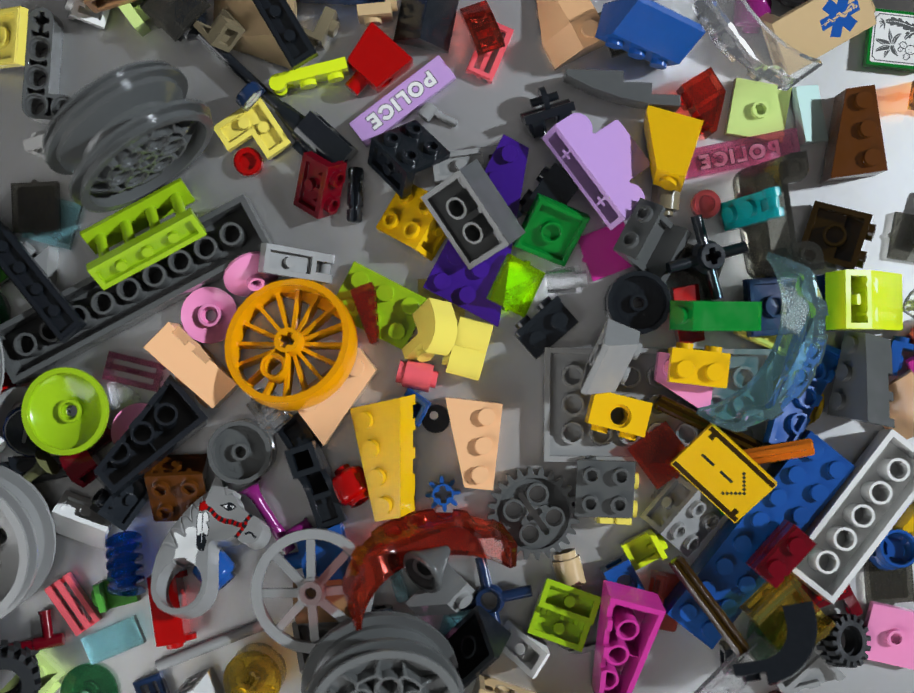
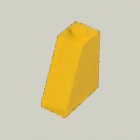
[643,105,704,192]

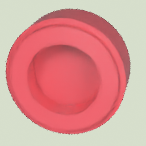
[690,190,721,219]

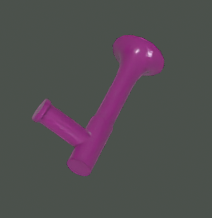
[237,477,313,554]

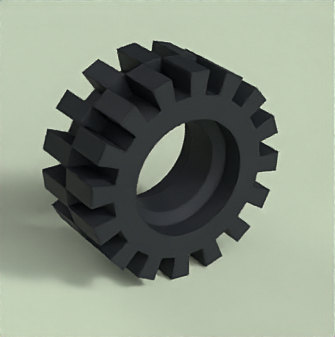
[816,614,871,668]

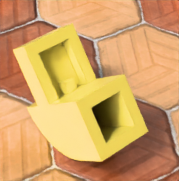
[402,298,458,362]

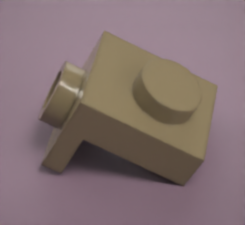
[302,6,340,49]

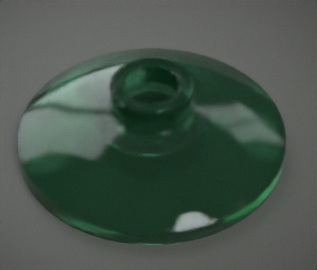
[60,663,118,693]

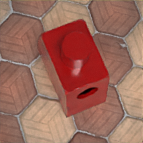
[345,22,413,96]

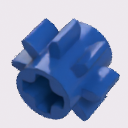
[425,475,461,512]

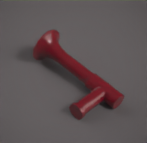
[8,609,65,651]

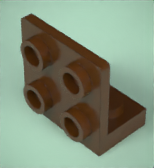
[144,453,209,522]

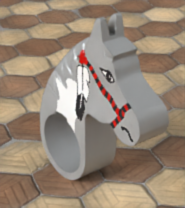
[151,476,271,619]

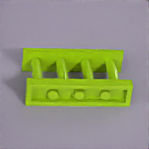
[80,178,207,291]

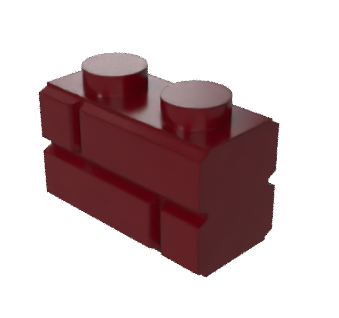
[746,519,816,589]

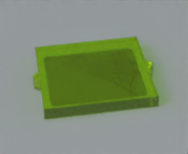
[486,253,545,318]

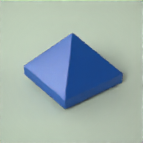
[404,388,431,427]

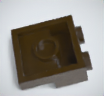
[797,201,877,270]

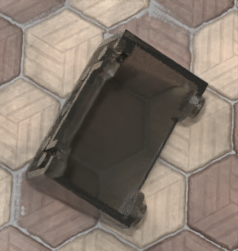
[733,150,825,279]

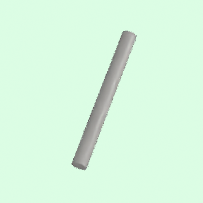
[155,620,264,672]

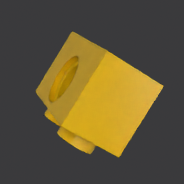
[584,393,653,441]

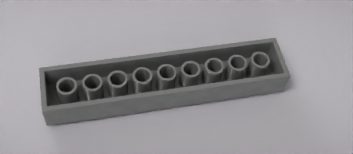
[0,195,273,384]

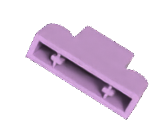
[542,113,650,230]

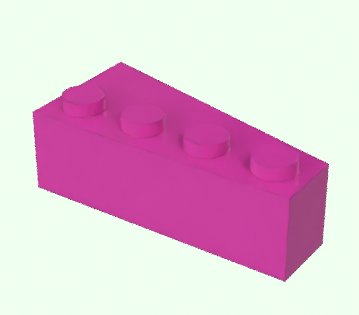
[591,579,666,693]

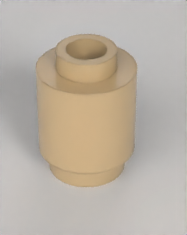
[552,548,586,590]

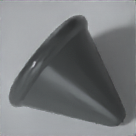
[403,546,451,593]

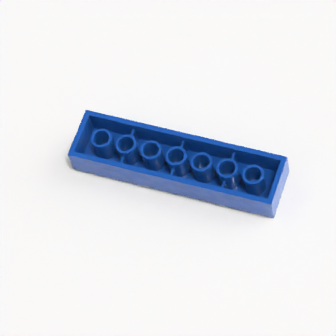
[662,430,856,649]

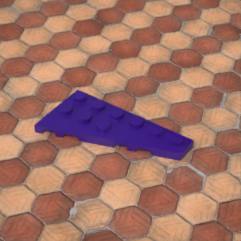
[423,134,529,327]

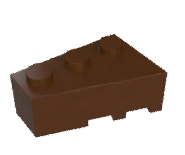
[820,85,888,184]

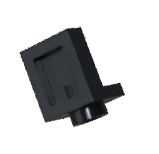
[275,412,325,449]

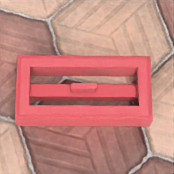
[466,19,514,84]
[44,572,102,636]

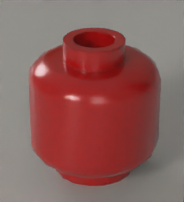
[332,464,370,508]

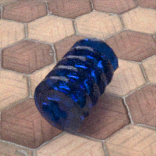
[105,531,146,597]

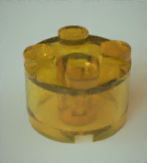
[223,643,286,693]

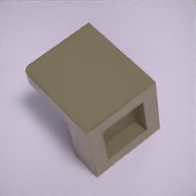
[193,9,246,53]

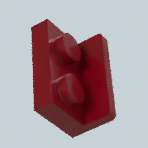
[293,151,347,219]

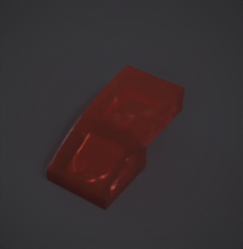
[459,0,505,56]

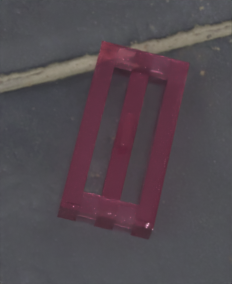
[102,351,166,392]

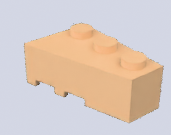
[297,347,378,446]
[445,397,503,491]

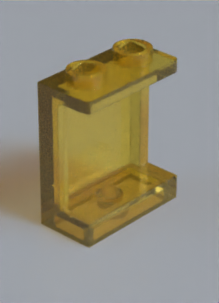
[739,573,836,651]

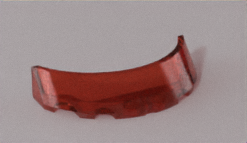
[342,509,517,631]

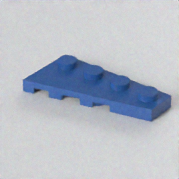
[763,333,841,445]

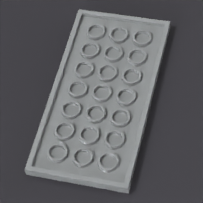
[543,347,773,464]

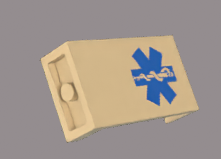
[758,0,877,75]

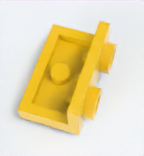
[667,342,731,389]

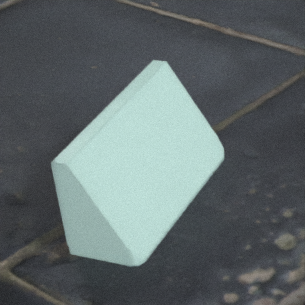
[790,85,829,146]

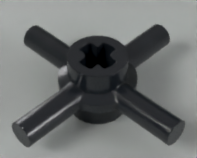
[666,214,748,300]

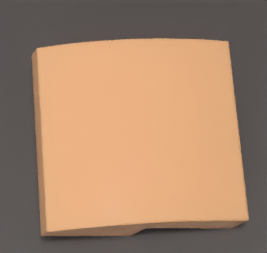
[883,369,914,439]

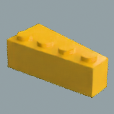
[350,394,416,522]

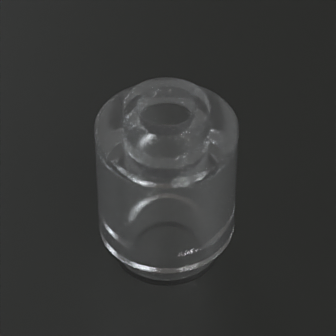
[546,265,587,295]

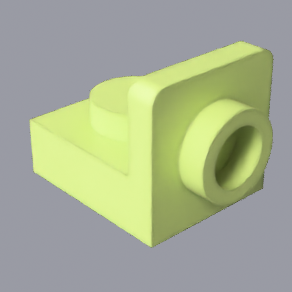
[118,0,151,37]

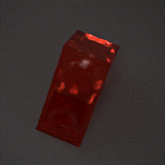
[676,67,726,139]

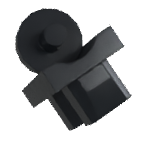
[520,86,576,138]

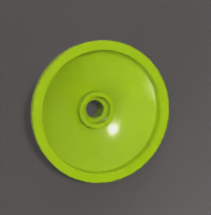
[21,367,109,456]

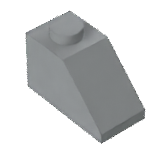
[405,563,477,616]

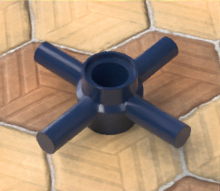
[459,555,533,624]

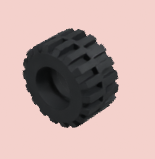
[0,640,41,693]

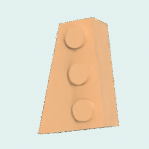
[143,322,239,409]

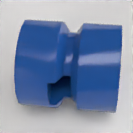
[869,529,914,571]

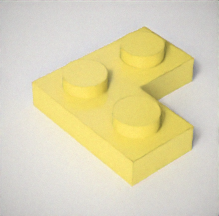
[214,97,292,160]

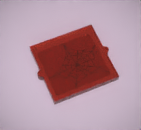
[627,421,685,490]

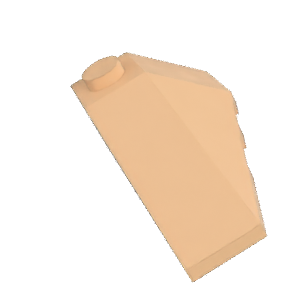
[536,0,605,70]

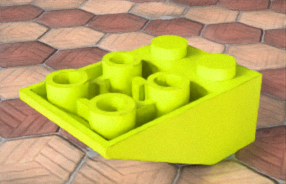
[825,269,903,331]

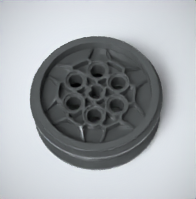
[42,60,214,212]
[301,611,465,693]

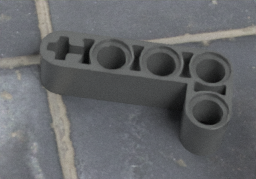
[22,7,71,125]

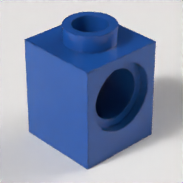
[600,554,645,590]

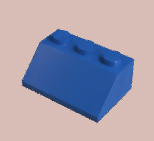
[595,0,707,69]

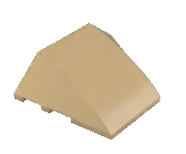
[213,0,297,70]

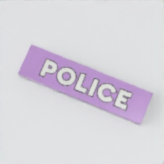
[349,55,456,147]

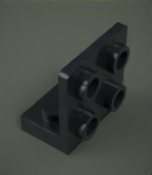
[367,120,450,198]

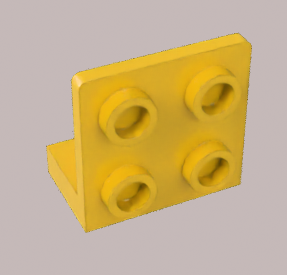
[376,184,446,261]

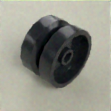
[603,271,671,335]

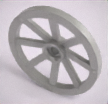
[251,528,375,653]

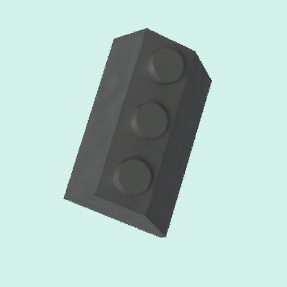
[420,159,526,270]

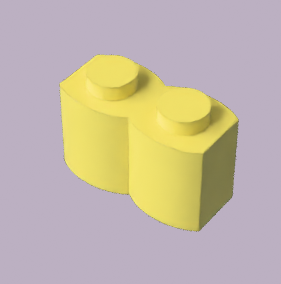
[441,316,493,381]

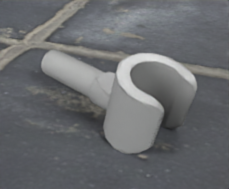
[417,102,458,127]

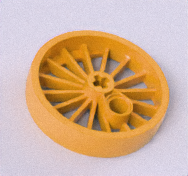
[224,278,358,411]

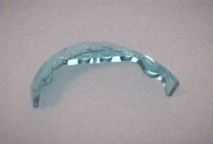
[696,252,828,432]

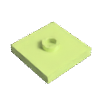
[724,77,792,145]

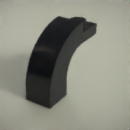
[284,441,347,529]
[733,601,817,686]

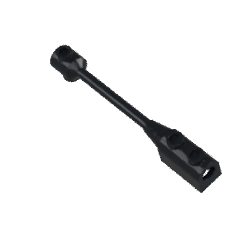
[166,0,358,164]

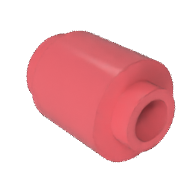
[395,359,439,392]

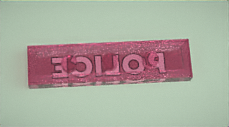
[685,128,801,180]

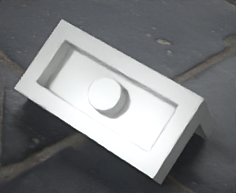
[51,490,114,550]

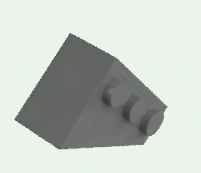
[827,331,894,428]

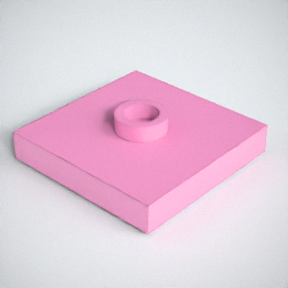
[863,600,914,670]

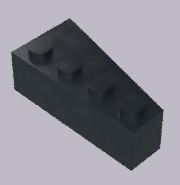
[94,374,208,498]

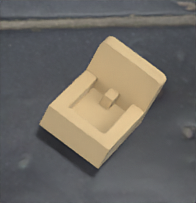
[356,0,398,27]

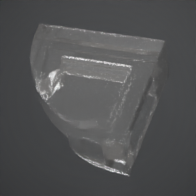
[107,382,143,411]

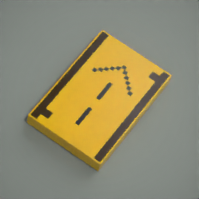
[671,422,777,523]

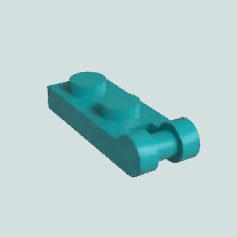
[720,186,785,231]

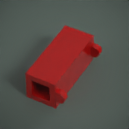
[146,569,197,650]

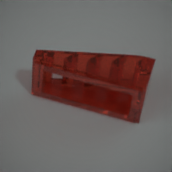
[350,282,380,346]

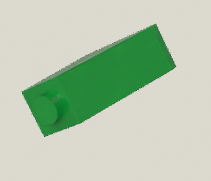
[669,300,762,331]

